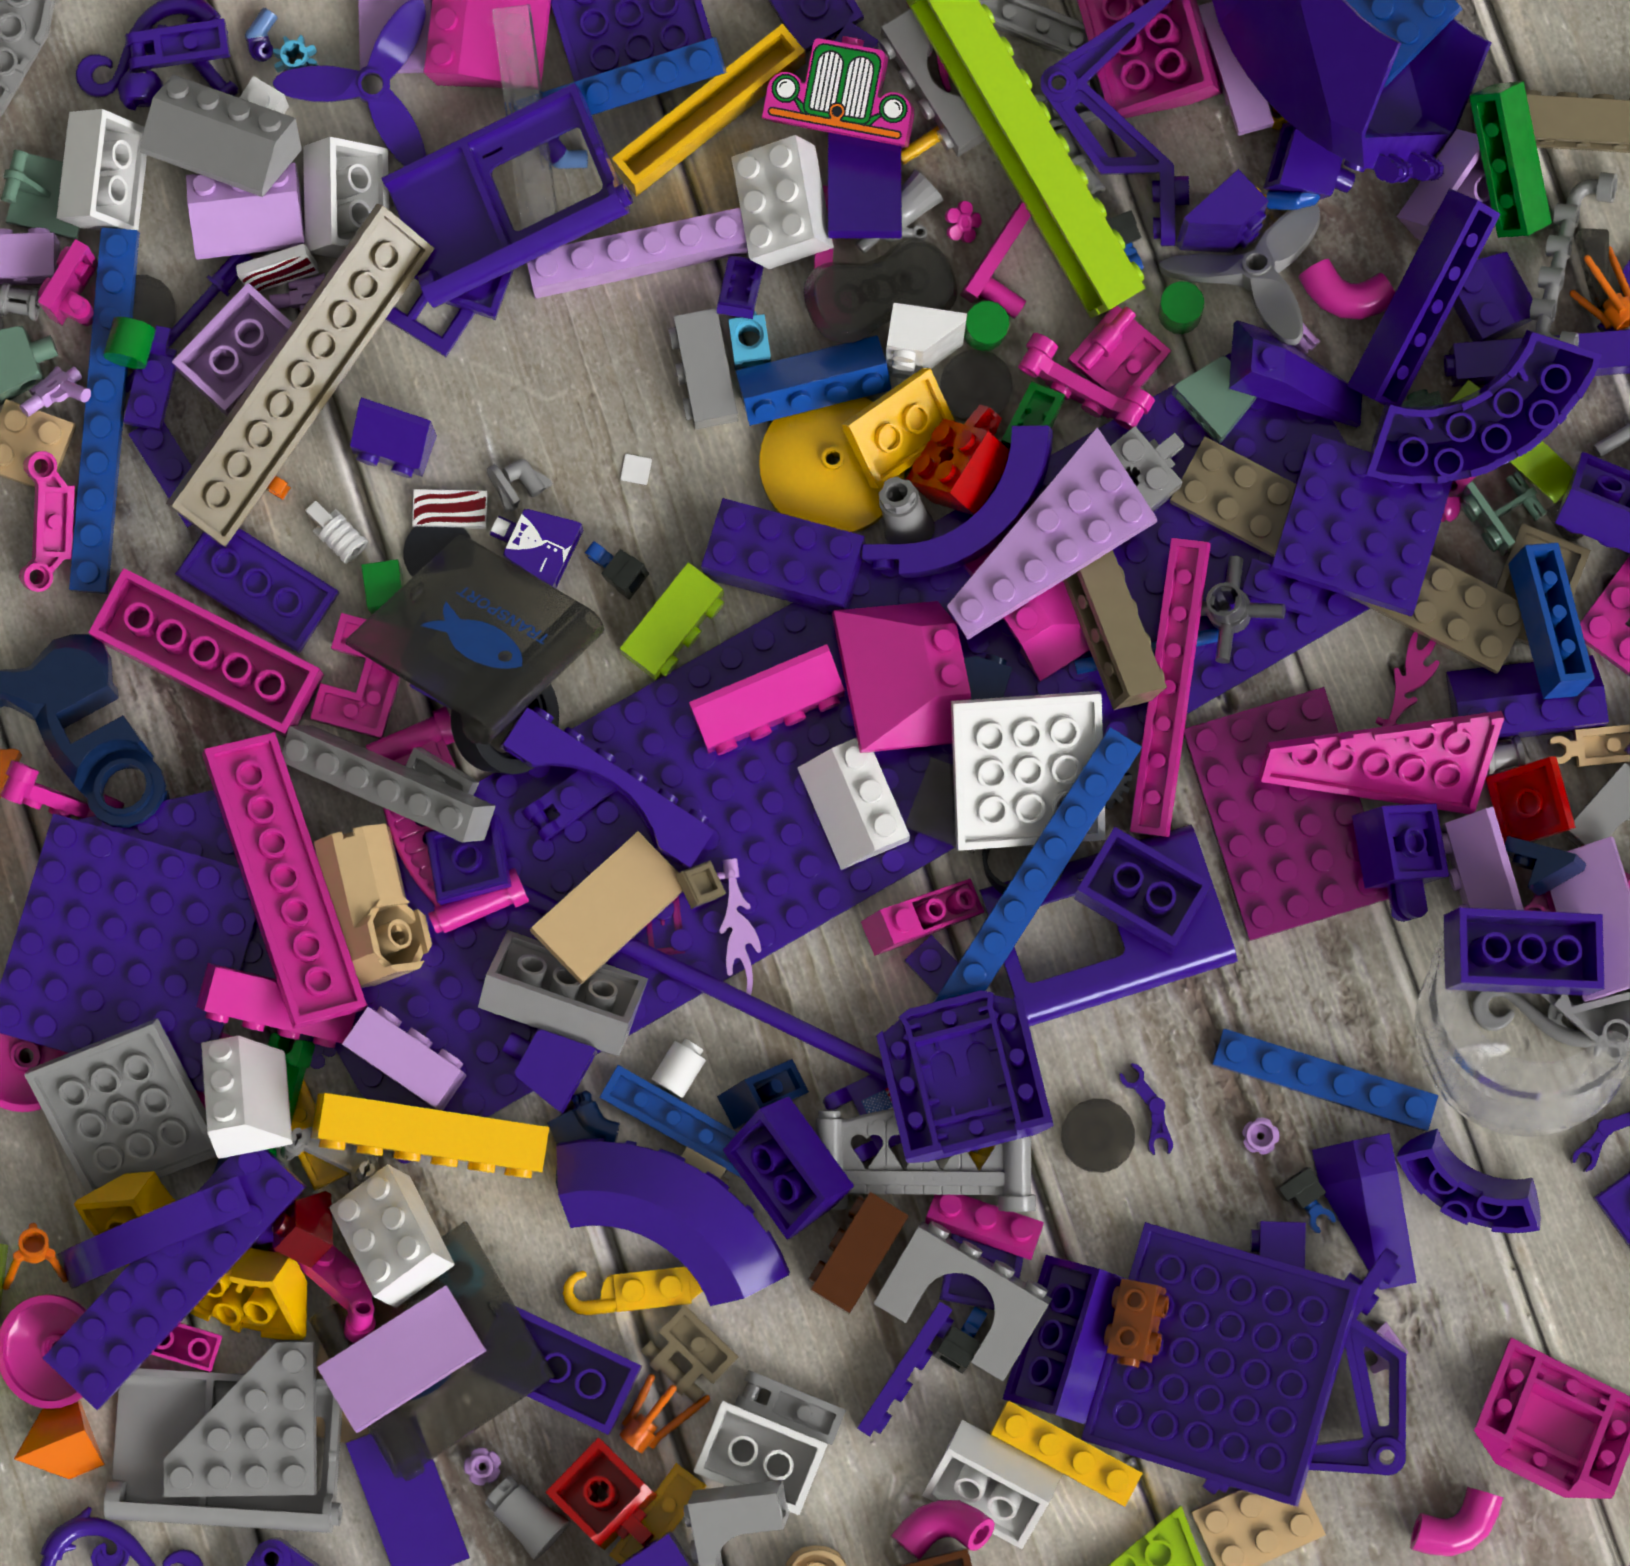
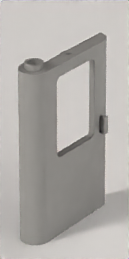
[104,1368,343,1533]

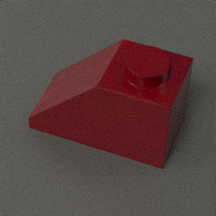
[272,1191,333,1268]

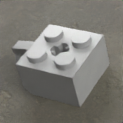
[1110,426,1184,512]

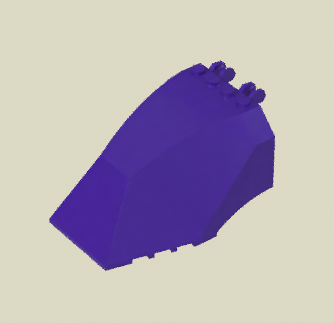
[1212,0,1492,183]

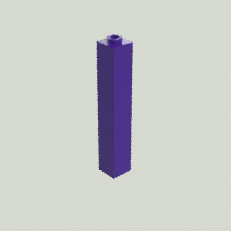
[1444,330,1630,387]

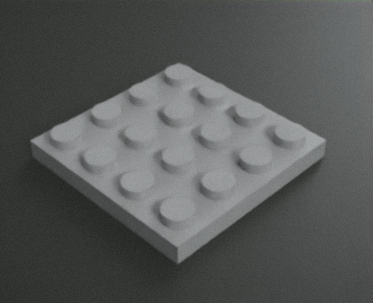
[24,1018,217,1194]

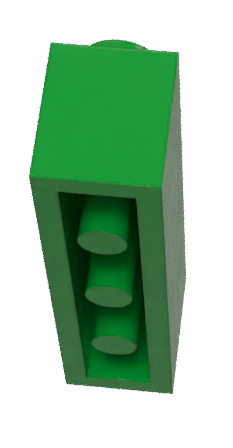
[1469,81,1552,238]

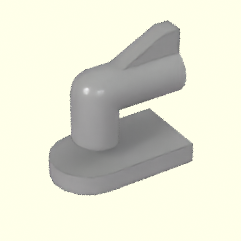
[487,459,553,513]

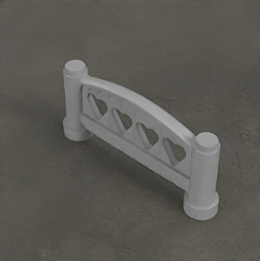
[815,1109,1036,1212]

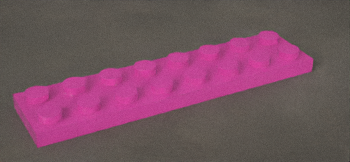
[202,732,367,1029]

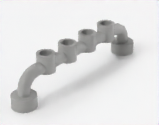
[1530,172,1617,346]

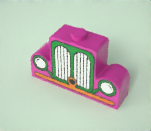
[762,36,914,148]

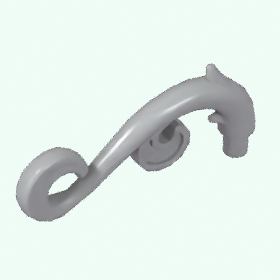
[1472,991,1603,1056]

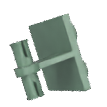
[1,150,80,240]
[1460,471,1548,557]

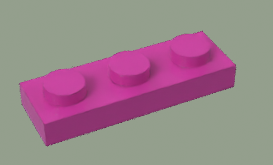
[925,1195,1044,1260]

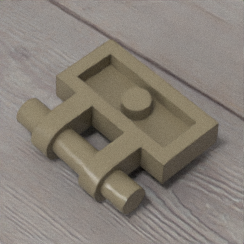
[641,1304,739,1403]

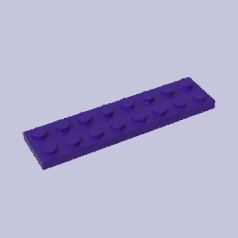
[43,1149,307,1410]

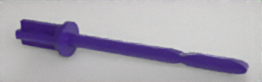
[126,254,254,393]

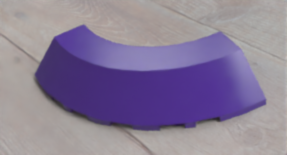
[1366,330,1603,484]
[556,1138,790,1306]

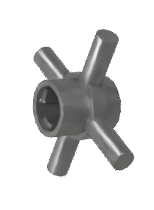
[1201,556,1285,664]

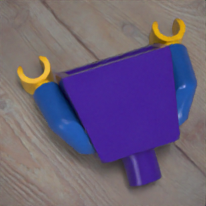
[1256,107,1355,210]

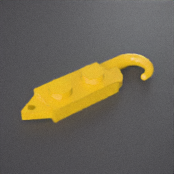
[562,1266,703,1316]

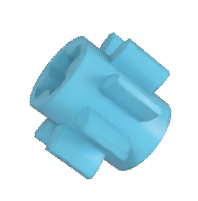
[273,35,318,72]

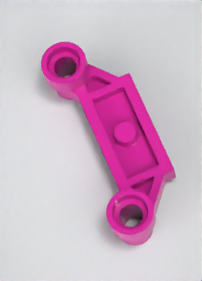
[1018,333,1155,430]
[19,451,75,592]
[0,760,125,819]
[268,1245,376,1343]

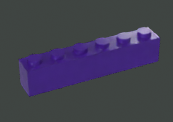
[1347,188,1500,405]

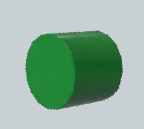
[1158,281,1204,334]
[964,301,1010,352]
[103,317,156,369]

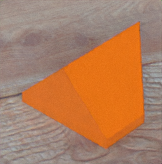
[14,1400,105,1479]

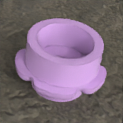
[1242,1118,1279,1155]
[464,1448,501,1485]

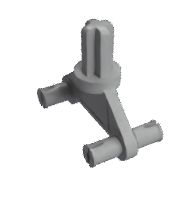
[280,1092,375,1191]

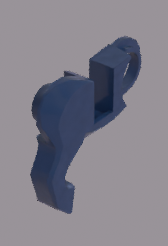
[0,634,166,828]

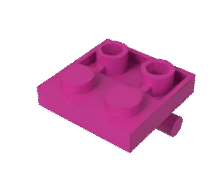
[38,239,98,326]
[1068,306,1172,398]

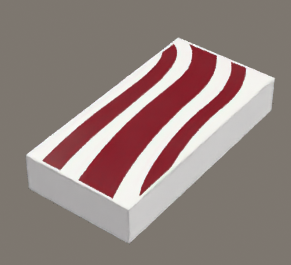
[236,244,319,292]
[412,489,488,529]

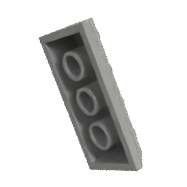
[139,74,302,197]
[478,930,648,1056]

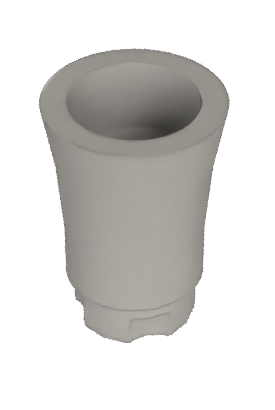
[879,477,935,544]
[485,1476,570,1561]

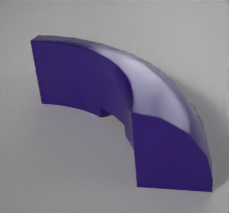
[1396,1129,1541,1233]

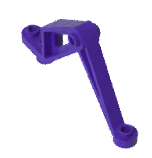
[1040,0,1189,246]
[1202,1247,1406,1495]

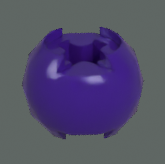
[118,70,163,111]

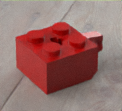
[905,404,1009,515]
[545,1437,658,1550]

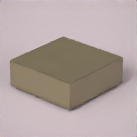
[676,860,726,909]

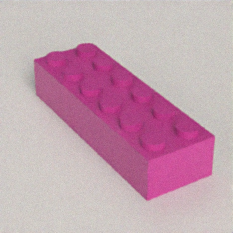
[88,568,324,738]

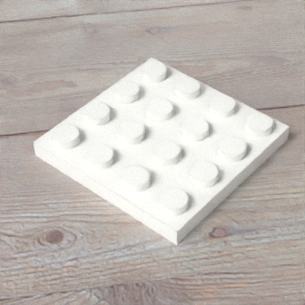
[951,691,1106,851]

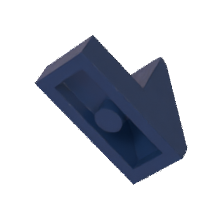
[1505,836,1586,896]

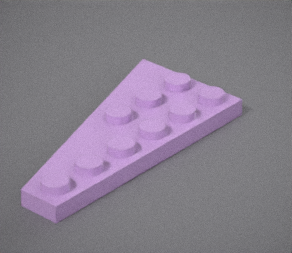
[947,427,1158,640]

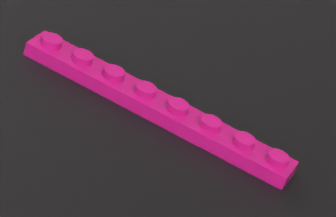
[1130,538,1211,837]

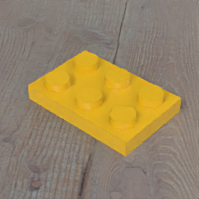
[841,368,955,489]

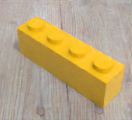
[989,1401,1143,1507]

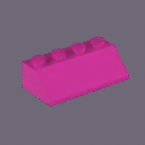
[689,644,845,755]

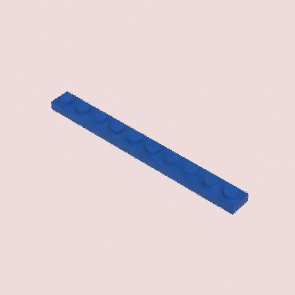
[69,228,140,594]
[933,727,1142,1002]

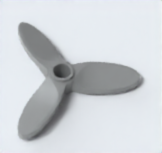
[1159,204,1320,345]

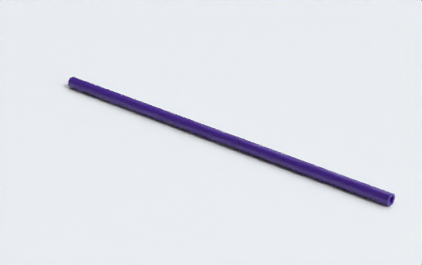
[423,836,887,1082]

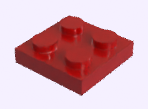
[1486,756,1576,844]

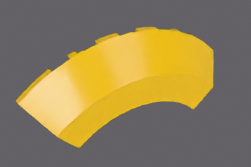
[73,1171,307,1340]

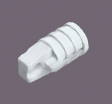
[306,501,368,564]

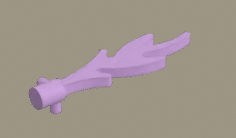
[717,858,761,995]

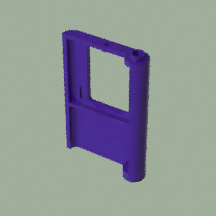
[381,83,633,308]
[979,824,1238,1027]

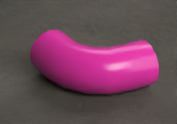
[1298,258,1395,320]
[1410,1487,1504,1557]
[891,1500,995,1560]

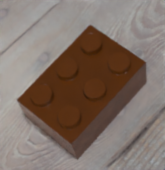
[809,1192,909,1314]

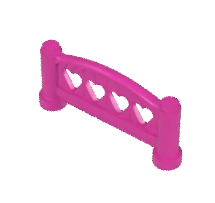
[365,706,529,934]

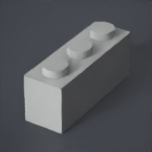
[668,308,738,430]

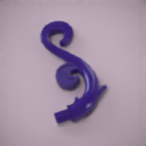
[75,0,228,98]
[40,1507,204,1566]

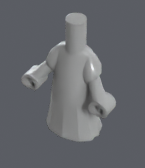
[855,169,944,254]

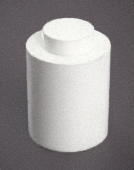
[651,1039,706,1099]

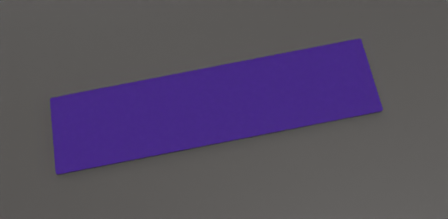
[335,353,1371,1164]

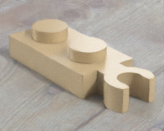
[1548,724,1630,768]

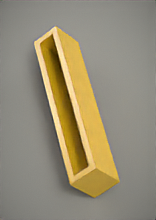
[612,24,806,197]

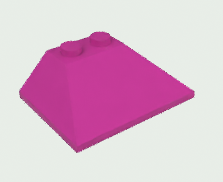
[964,544,1090,682]
[832,601,971,753]
[1474,1338,1630,1499]

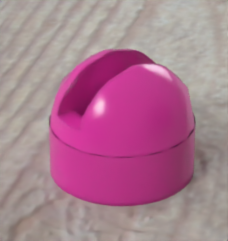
[1441,497,1461,522]

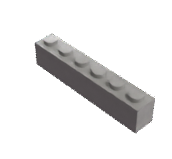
[282,725,496,842]

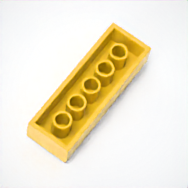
[311,1093,549,1179]

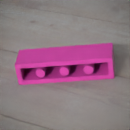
[196,963,356,1048]

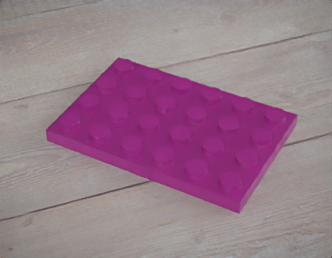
[1184,687,1389,942]

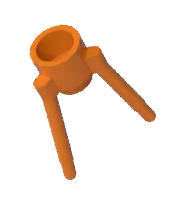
[1569,246,1630,331]
[3,1223,68,1290]
[619,1374,710,1453]

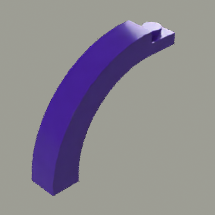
[862,426,1053,578]
[57,1176,252,1289]

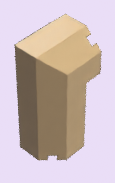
[314,824,432,988]

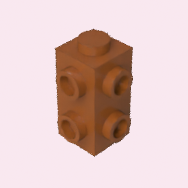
[1104,1278,1169,1368]

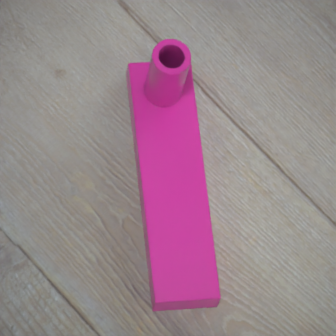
[959,200,1031,319]

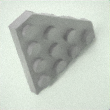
[164,1342,317,1498]

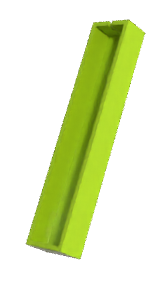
[906,0,1145,318]

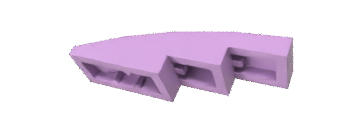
[1198,2,1274,136]

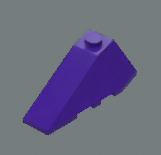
[1229,320,1362,428]

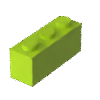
[620,562,725,681]

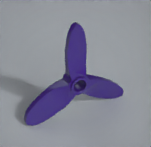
[273,0,426,167]

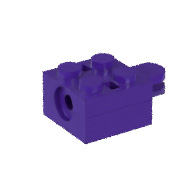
[1352,804,1449,922]

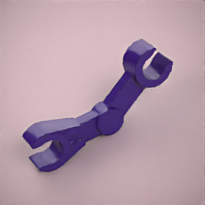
[1119,1063,1173,1156]
[1571,1111,1630,1172]

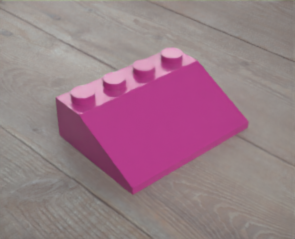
[424,0,551,89]
[1077,0,1223,118]

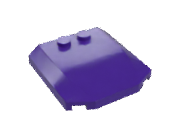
[876,990,1054,1163]

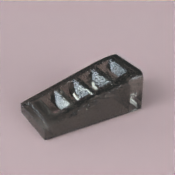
[1575,228,1609,309]

